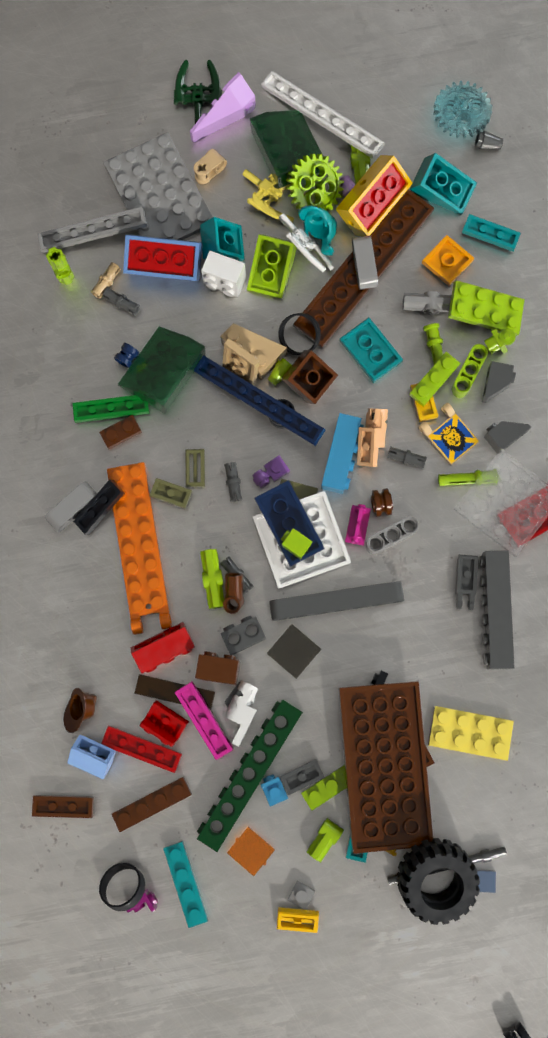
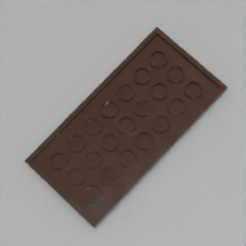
[338,681,433,854]

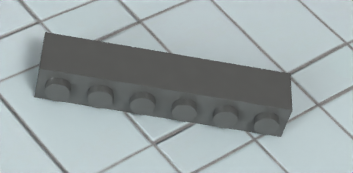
[479,550,515,670]

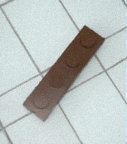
[111,776,192,832]

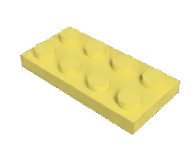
[428,706,514,761]

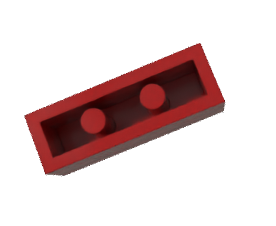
[130,622,195,673]

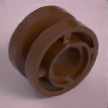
[371,488,393,517]

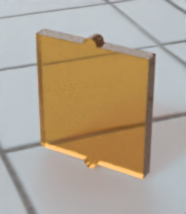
[227,827,275,876]

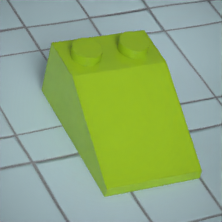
[247,234,297,299]

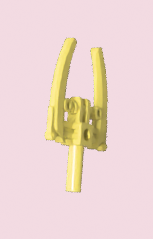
[242,168,304,223]

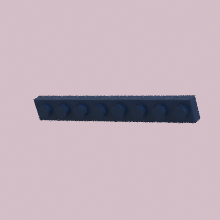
[194,355,326,446]

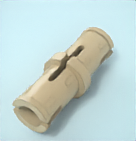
[91,262,121,299]

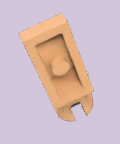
[357,408,388,467]

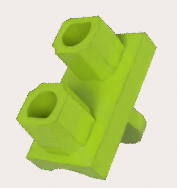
[484,329,516,355]

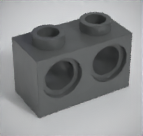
[220,615,266,655]

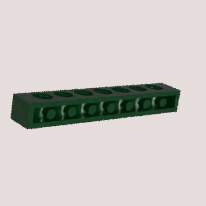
[197,700,303,852]

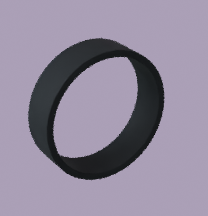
[278,313,321,355]
[99,863,145,911]

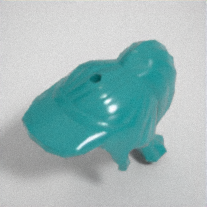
[298,206,337,256]

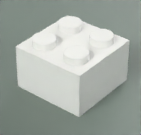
[201,251,246,297]

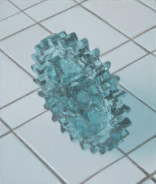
[433,81,493,139]

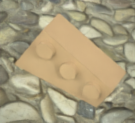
[220,323,287,380]

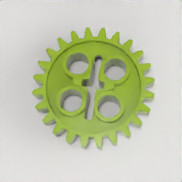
[286,154,344,210]

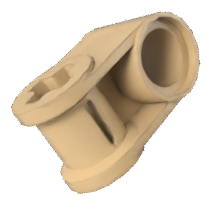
[194,149,227,185]

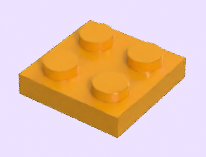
[422,235,474,286]

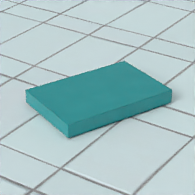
[339,317,403,383]

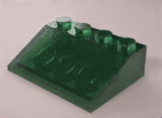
[250,110,324,188]
[118,326,206,414]

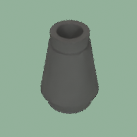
[475,131,503,149]

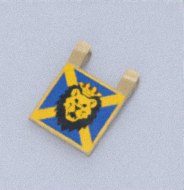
[418,403,480,465]

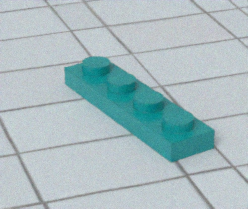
[163,841,208,928]

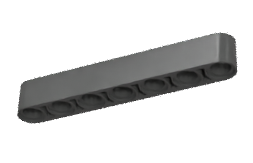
[269,581,405,621]

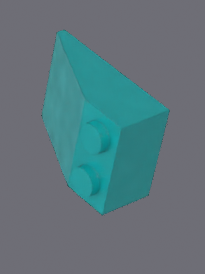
[410,153,477,215]

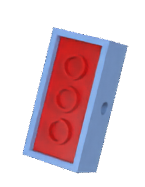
[123,235,203,281]

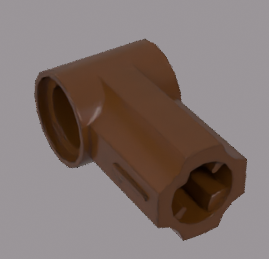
[223,572,244,614]

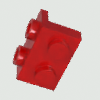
[139,700,189,747]

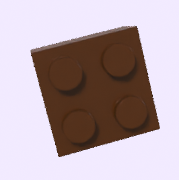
[281,350,338,404]
[195,651,241,685]

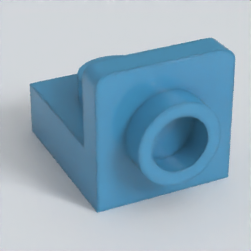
[260,774,288,807]

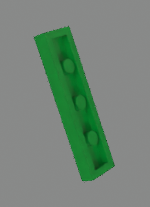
[72,394,150,423]

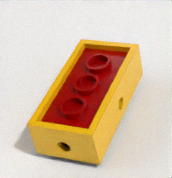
[336,155,413,237]

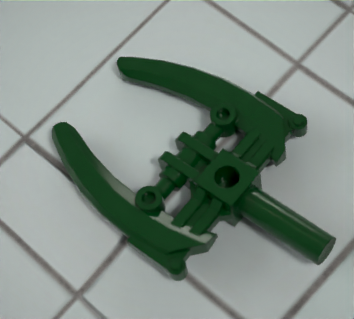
[174,60,222,124]

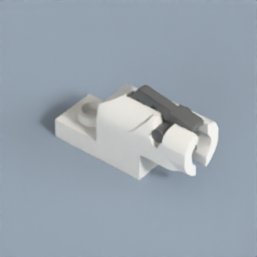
[225,680,258,747]

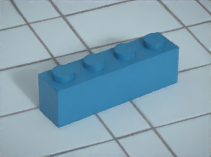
[321,413,364,494]

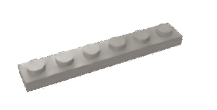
[37,207,147,253]

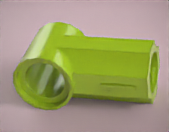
[306,818,344,863]

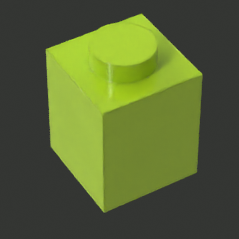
[281,528,312,559]

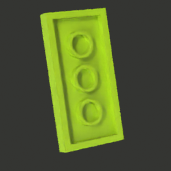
[448,280,525,336]

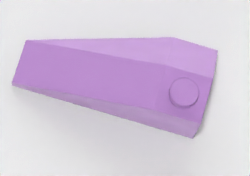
[190,72,256,142]

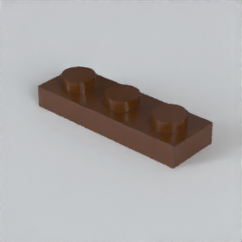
[32,795,94,818]

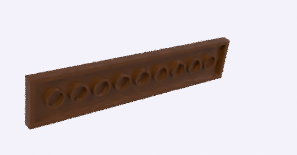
[293,189,434,348]

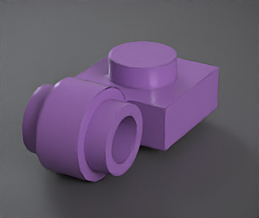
[252,455,290,488]

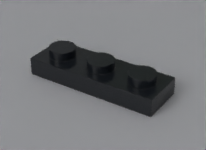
[73,479,125,535]

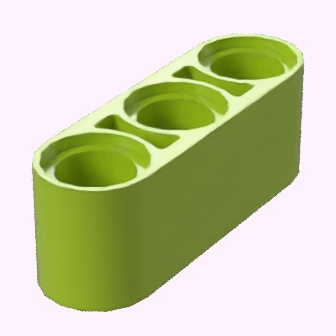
[452,344,488,398]

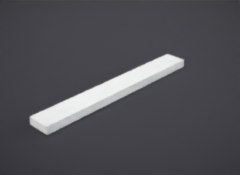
[261,71,385,159]

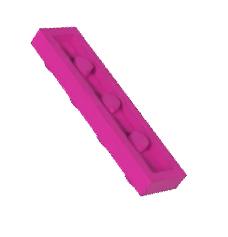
[174,681,233,760]

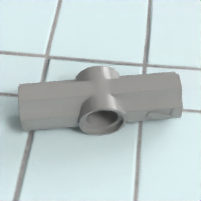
[403,291,451,315]

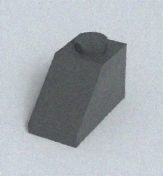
[482,361,516,403]
[484,421,531,455]

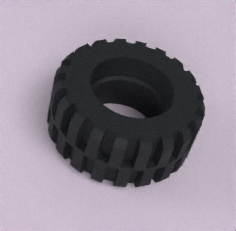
[397,838,480,925]

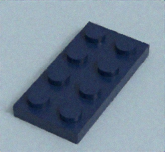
[254,480,325,567]

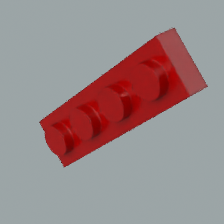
[101,726,182,773]

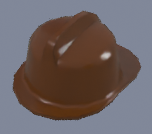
[63,688,97,733]

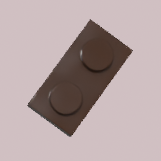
[99,415,142,449]

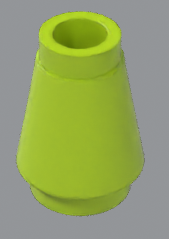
[268,358,292,386]

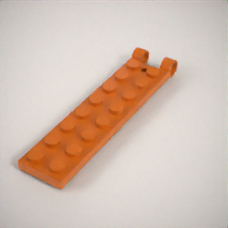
[107,462,172,635]

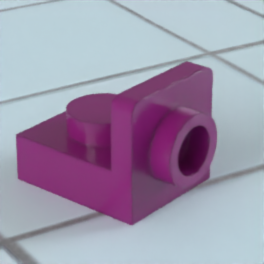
[127,889,158,913]

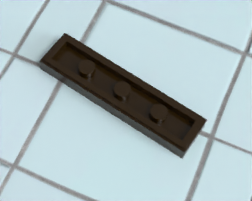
[134,674,215,710]

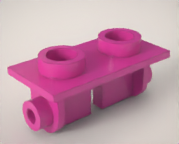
[345,504,371,546]

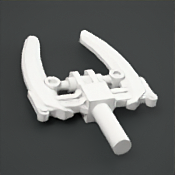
[279,213,335,272]

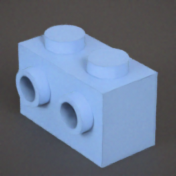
[67,735,116,779]

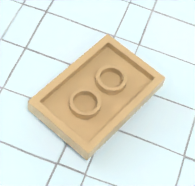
[222,338,260,386]

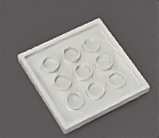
[252,491,351,589]

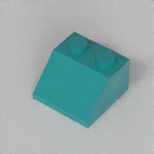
[200,217,245,261]

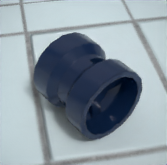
[114,342,139,369]

